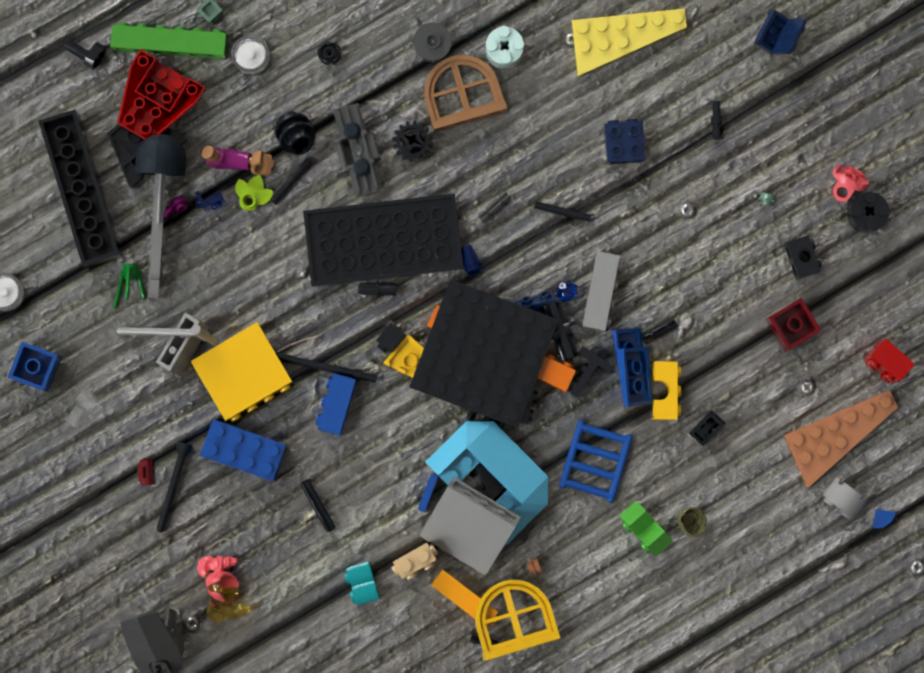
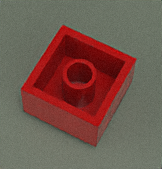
[863,338,915,384]

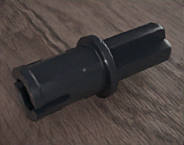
[358,282,396,297]

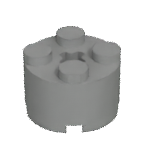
[823,476,868,520]

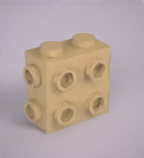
[392,542,438,580]

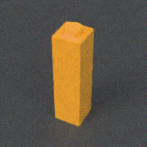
[431,569,498,627]

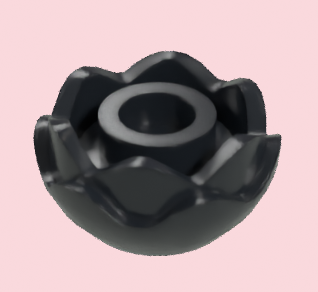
[317,41,341,65]

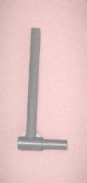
[117,325,218,345]

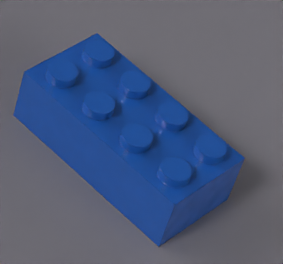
[200,419,288,482]

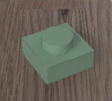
[196,0,223,24]

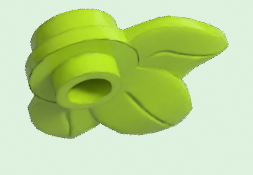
[235,175,273,211]

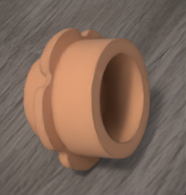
[527,558,542,576]

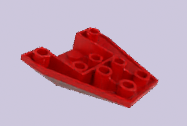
[117,49,206,140]

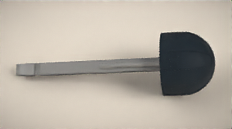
[135,134,186,299]

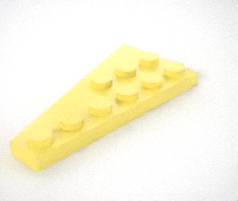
[572,9,687,77]

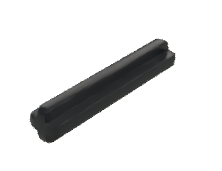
[300,479,336,532]

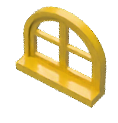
[475,580,560,661]

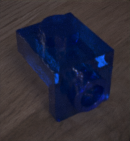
[194,191,226,212]

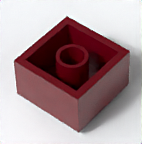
[765,297,822,352]

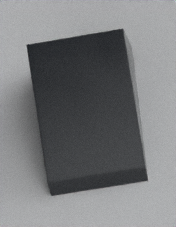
[689,410,726,446]

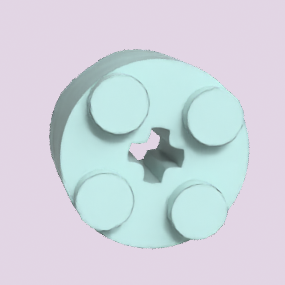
[486,26,524,69]

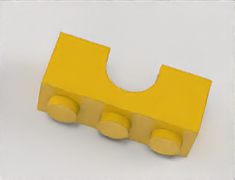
[653,361,681,420]

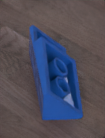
[611,328,653,407]

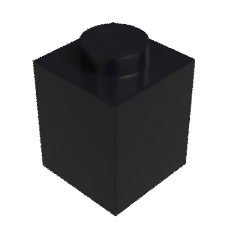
[376,323,406,353]

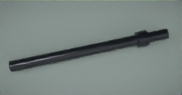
[275,352,378,383]

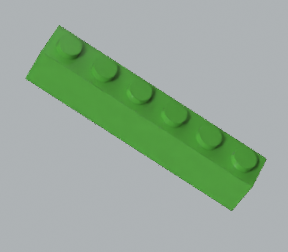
[110,22,228,59]

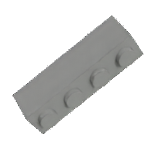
[582,251,622,332]

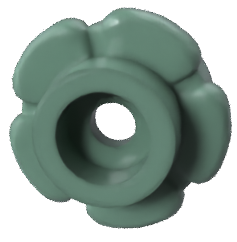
[758,192,777,206]

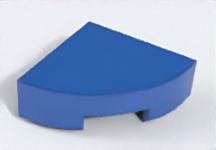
[872,509,895,528]

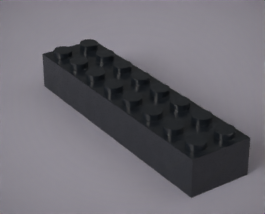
[38,109,123,268]

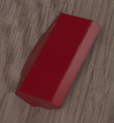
[137,459,154,486]

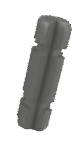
[478,192,510,222]

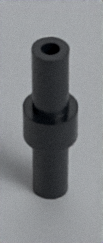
[711,101,722,140]

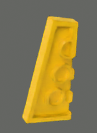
[383,334,424,378]

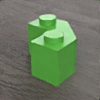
[619,501,673,557]

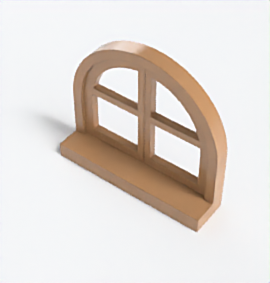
[424,55,507,133]

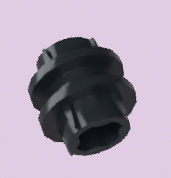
[275,110,316,156]

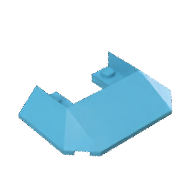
[425,421,548,545]

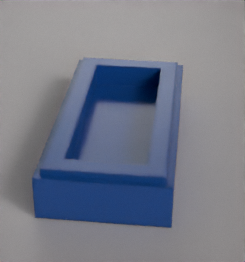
[418,474,439,512]

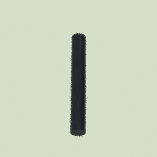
[270,158,312,205]
[534,201,591,222]

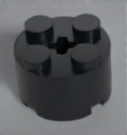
[847,192,890,233]

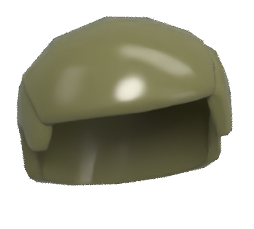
[678,507,707,537]

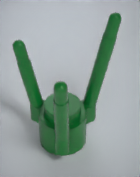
[113,264,146,309]

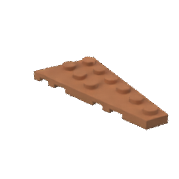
[783,390,898,488]

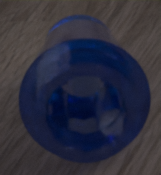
[461,245,482,275]

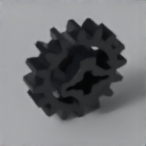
[392,120,433,163]

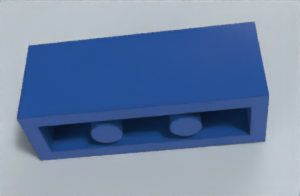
[315,374,357,436]

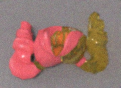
[197,556,252,622]

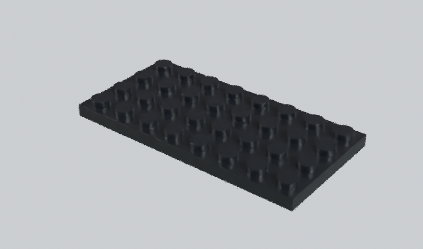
[303,193,464,287]

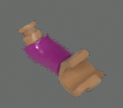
[202,146,274,176]

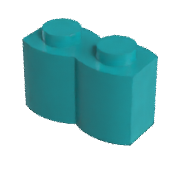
[344,561,380,606]

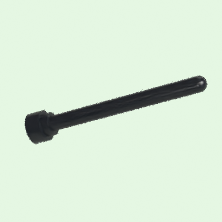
[157,441,193,532]

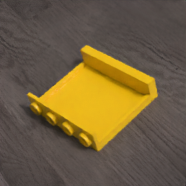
[191,322,294,422]

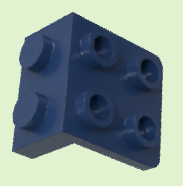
[754,9,807,54]

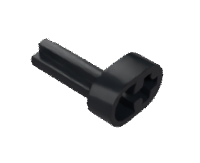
[63,39,107,70]

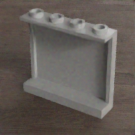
[419,477,521,576]

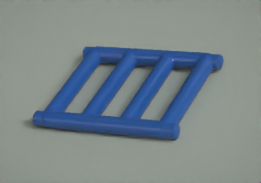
[559,419,633,503]

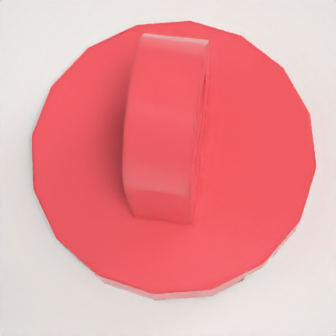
[833,164,870,202]

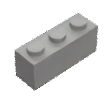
[156,313,210,376]

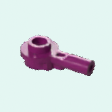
[163,195,189,221]

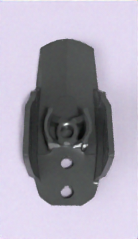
[120,608,184,673]

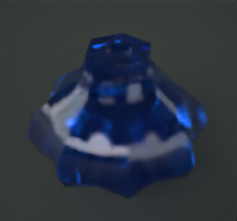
[556,280,578,302]

